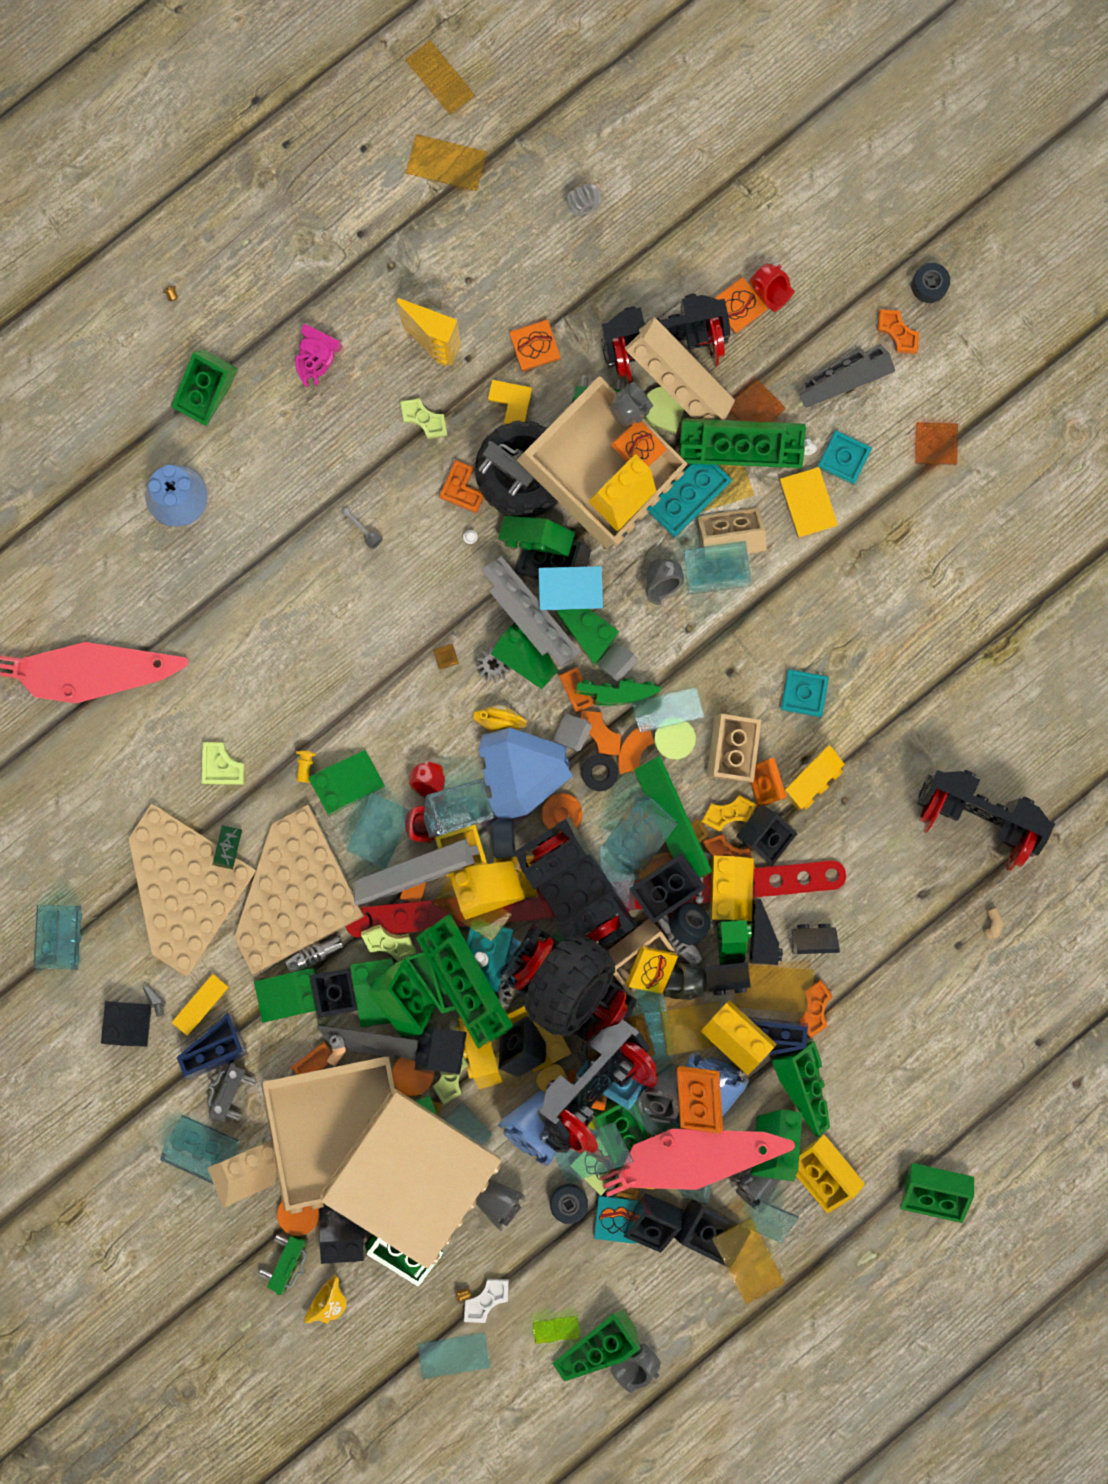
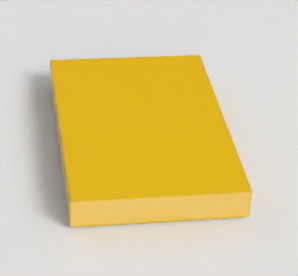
[779,467,838,538]

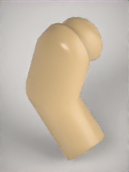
[985,907,1003,939]

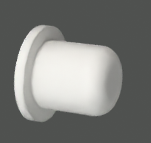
[804,439,817,455]
[463,530,478,544]
[474,952,488,967]

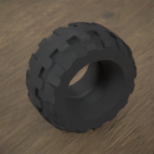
[475,420,558,517]
[524,935,615,1036]

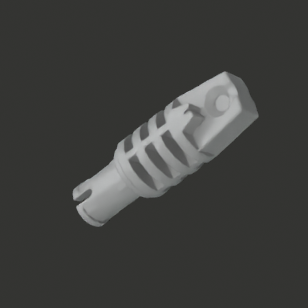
[656,915,702,965]
[285,935,343,973]

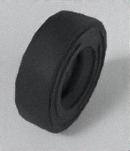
[581,754,619,792]

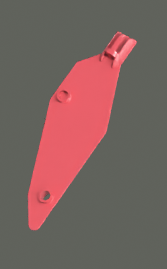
[0,642,189,703]
[600,1129,795,1197]

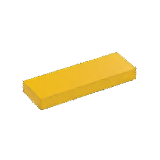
[171,974,230,1036]

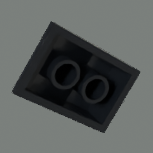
[516,541,591,579]
[629,853,706,924]
[749,899,783,965]
[674,1198,751,1268]
[319,1204,366,1264]

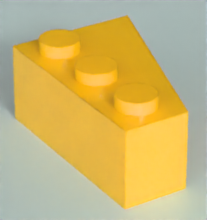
[456,1018,503,1089]

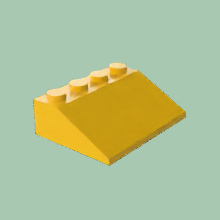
[397,298,461,366]

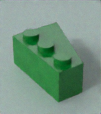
[498,516,575,556]
[556,609,619,667]
[716,920,752,965]
[404,952,456,1014]

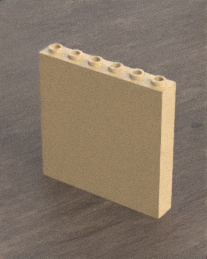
[517,376,687,549]
[261,1056,394,1214]
[319,1087,501,1269]

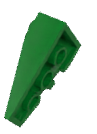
[772,1041,830,1137]
[552,1310,640,1382]

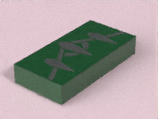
[212,825,242,870]

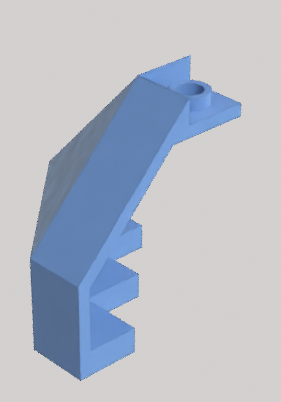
[479,728,573,821]

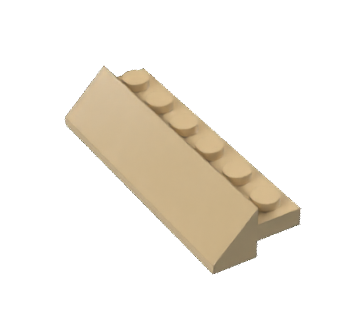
[625,316,735,420]

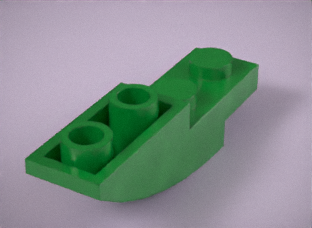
[574,678,661,706]

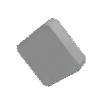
[597,643,638,681]
[553,714,592,752]

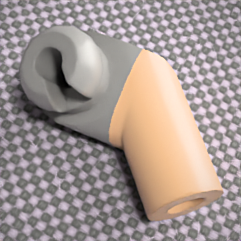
[327,1035,346,1067]

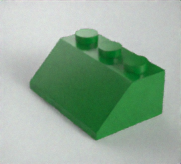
[368,959,436,1038]
[751,1109,802,1182]
[900,1163,974,1223]

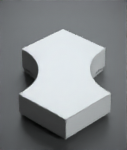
[464,1278,509,1323]

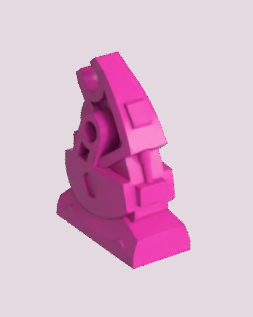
[295,324,343,388]

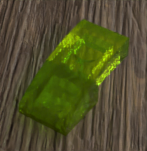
[533,1315,581,1344]

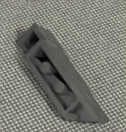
[799,344,895,408]
[317,1025,419,1061]

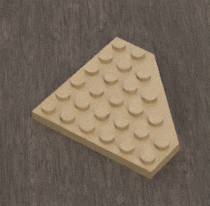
[128,803,256,977]
[234,805,364,975]

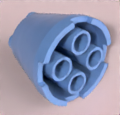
[145,465,207,527]
[679,1053,749,1118]
[498,1091,556,1166]

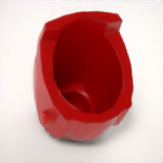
[749,263,794,312]
[409,762,445,810]
[405,806,441,843]

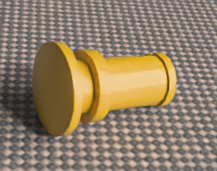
[296,750,317,783]

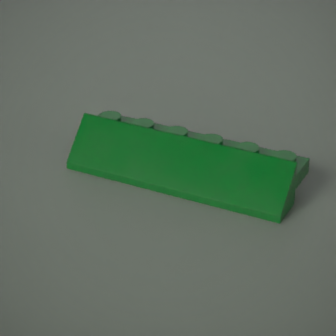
[679,418,806,468]
[634,756,712,878]
[416,914,513,1049]

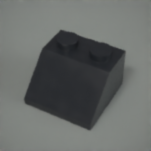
[736,804,797,866]
[792,923,840,954]
[705,962,751,995]
[309,969,358,1018]
[101,1001,152,1047]
[498,1016,546,1077]
[414,1027,467,1075]
[623,1193,683,1253]

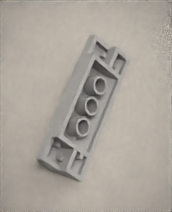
[482,556,581,667]
[354,839,480,906]

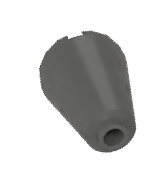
[638,1064,680,1123]
[730,1167,780,1212]
[476,1179,525,1231]

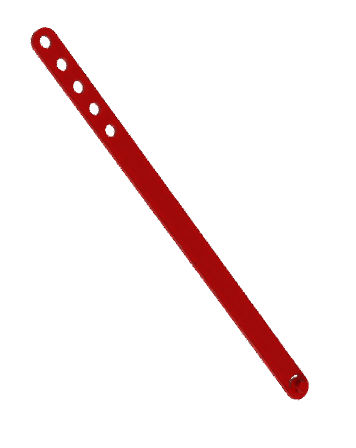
[345,861,846,937]

